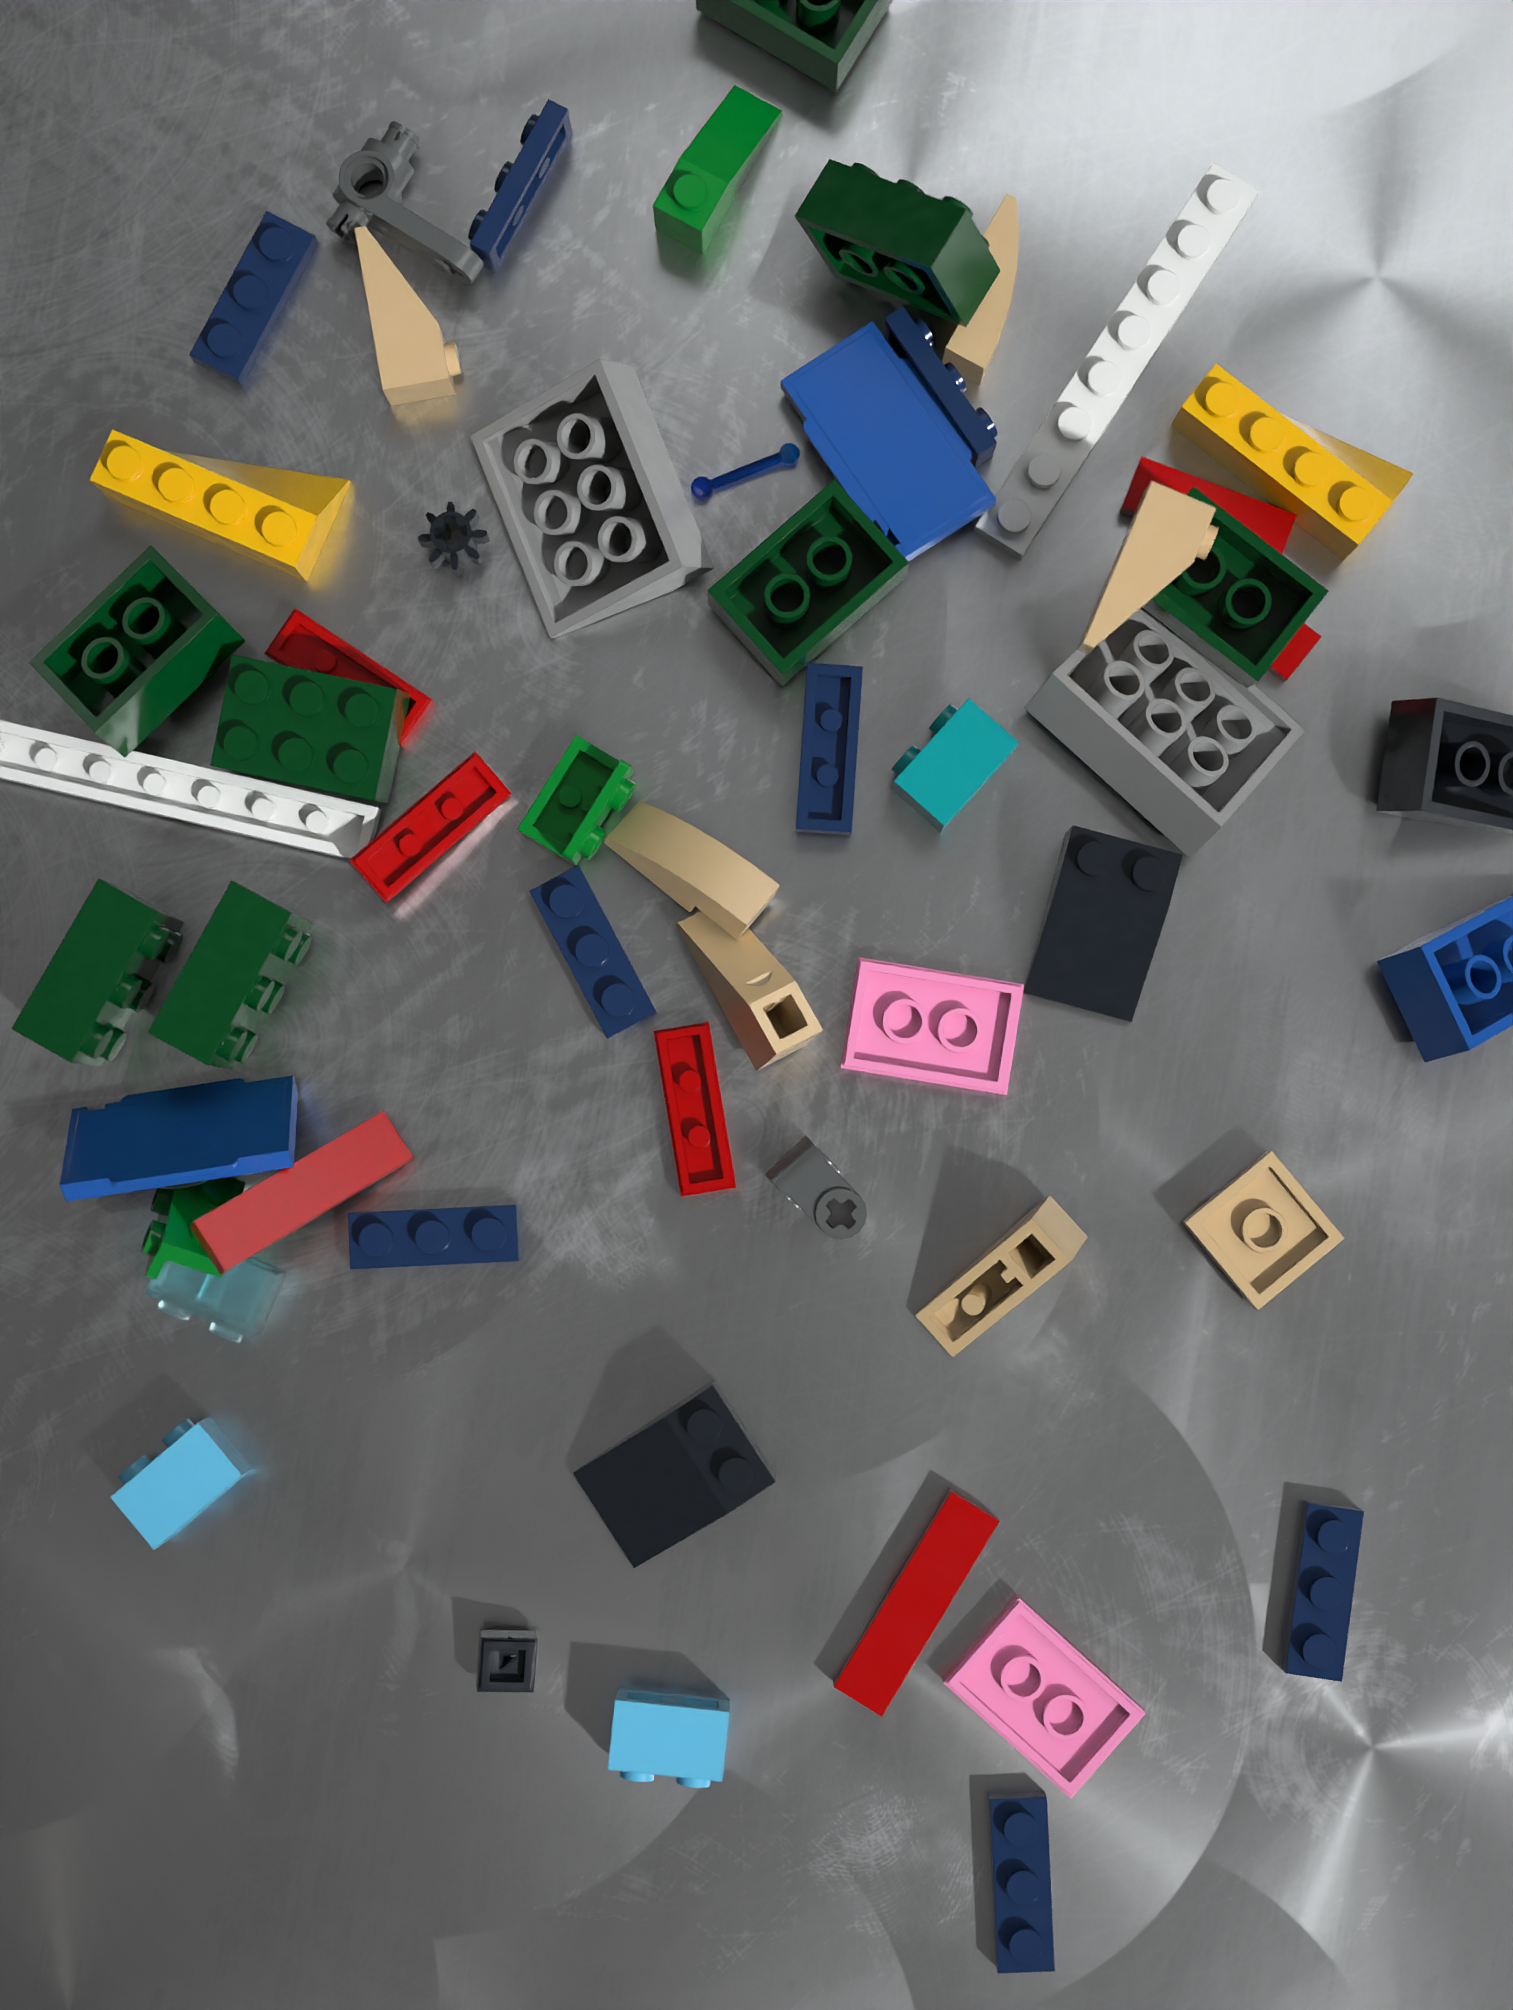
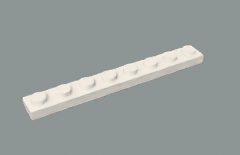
[974,162,1259,561]
[0,720,381,860]

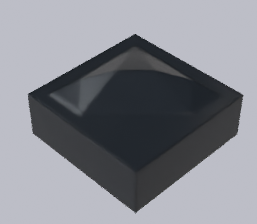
[476,1630,538,1692]

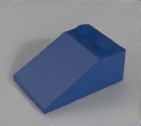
[1377,894,1513,1063]

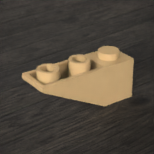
[676,911,823,1071]

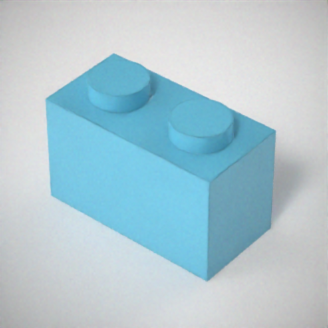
[110,1417,253,1550]
[608,1688,730,1788]

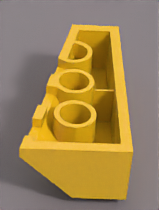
[1171,364,1414,561]
[90,429,351,582]

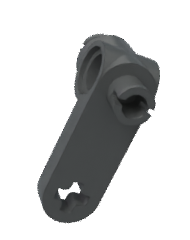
[326,121,484,285]

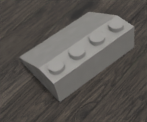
[470,359,714,638]
[1024,607,1305,858]

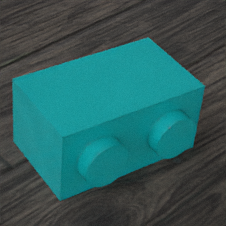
[891,698,1019,833]

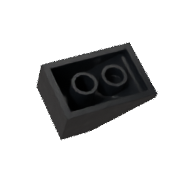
[1376,698,1513,834]
[1023,825,1183,1022]
[573,1379,776,1568]

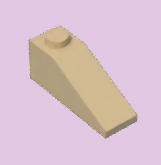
[354,226,462,406]
[1077,481,1219,654]
[915,1195,1088,1357]

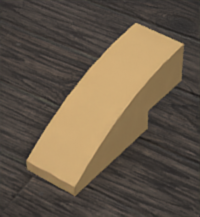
[942,193,1019,385]
[604,801,781,940]

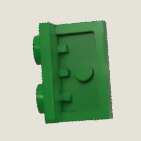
[517,735,636,866]
[141,1177,245,1279]

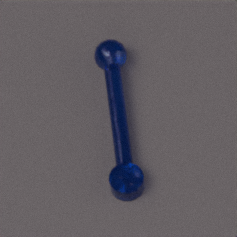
[691,443,800,501]

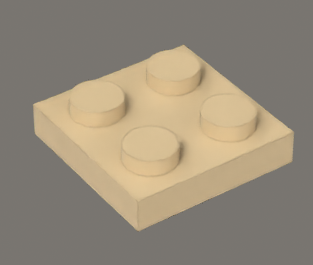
[1182,1151,1345,1310]

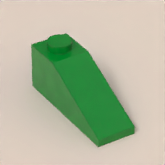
[653,85,782,255]

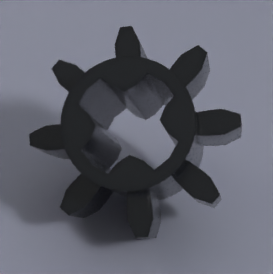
[418,501,490,576]

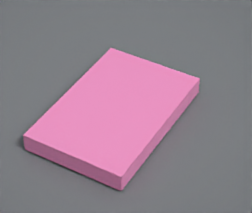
[840,958,1024,1095]
[942,1594,1146,1798]

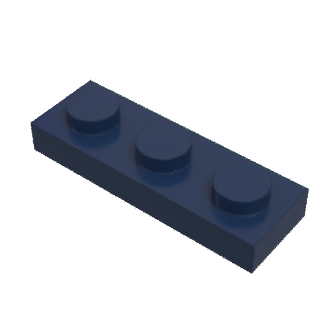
[468,99,572,272]
[189,211,318,386]
[882,306,998,469]
[796,663,863,835]
[530,865,657,1039]
[348,1204,521,1269]
[1281,1500,1364,1682]
[988,1791,1055,1974]

